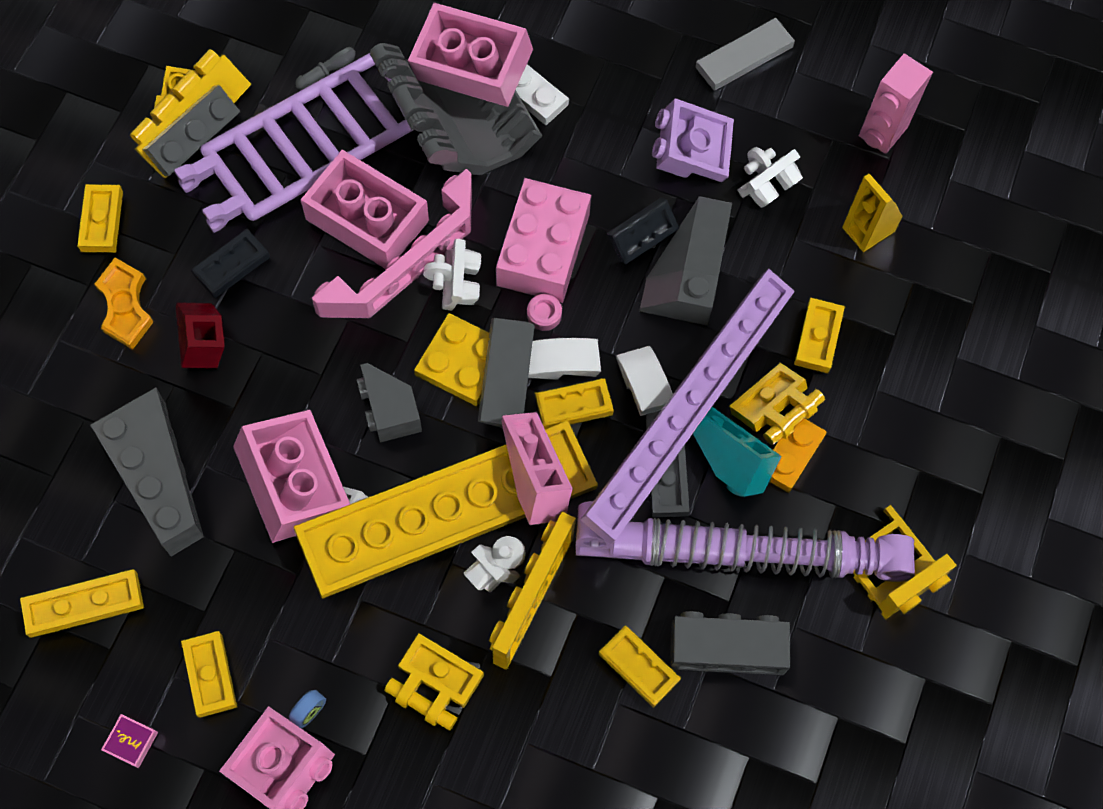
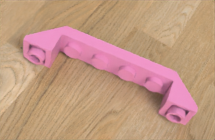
[312,169,472,318]

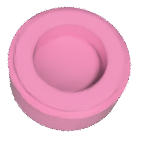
[527,294,562,331]

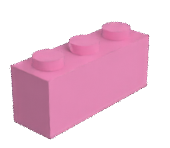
[859,54,933,154]

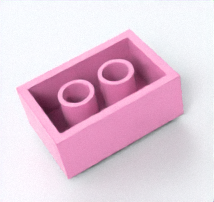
[408,3,533,107]
[301,150,429,269]
[496,178,591,303]

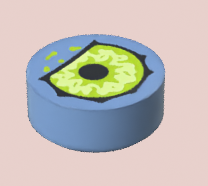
[289,690,326,729]

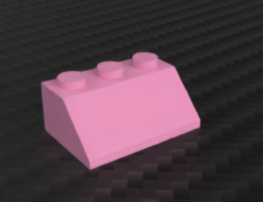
[233,410,351,543]

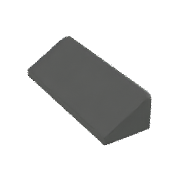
[478,318,535,428]

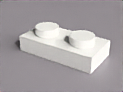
[516,65,569,125]

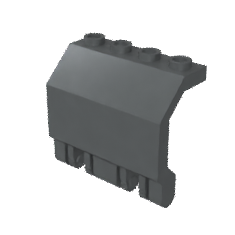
[370,43,542,175]

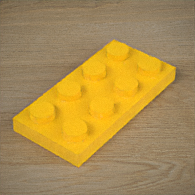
[489,512,576,670]

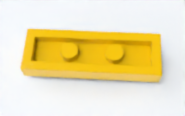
[20,569,144,638]

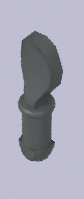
[296,47,356,90]

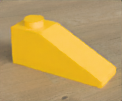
[842,174,902,252]

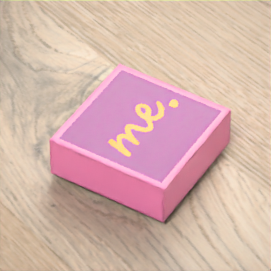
[101,714,158,768]

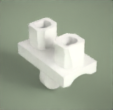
[737,147,803,208]
[423,239,481,311]
[464,536,526,592]

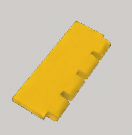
[130,49,251,178]

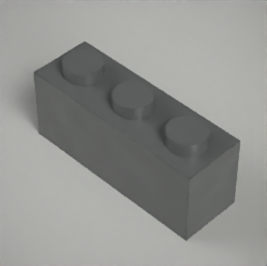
[671,611,790,675]

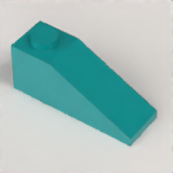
[693,407,782,497]

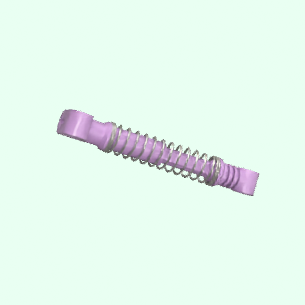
[576,501,915,582]

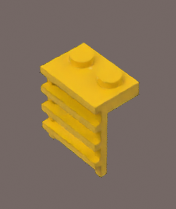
[853,505,957,619]

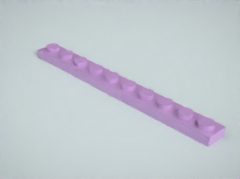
[580,269,794,545]

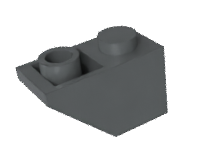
[357,363,422,442]

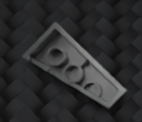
[91,388,204,556]

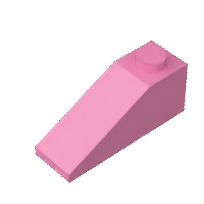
[501,412,573,525]

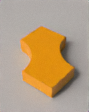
[94,258,153,350]

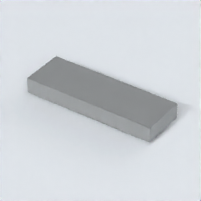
[696,18,795,91]

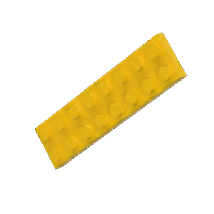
[294,421,598,599]

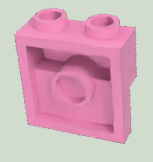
[219,706,335,809]

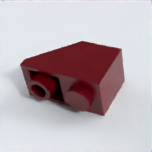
[176,303,225,368]

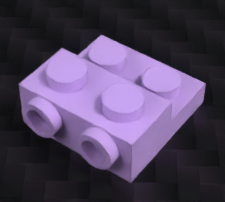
[652,98,734,182]

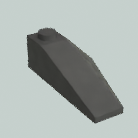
[640,196,732,326]

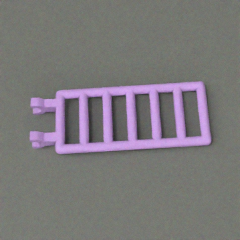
[174,53,413,233]

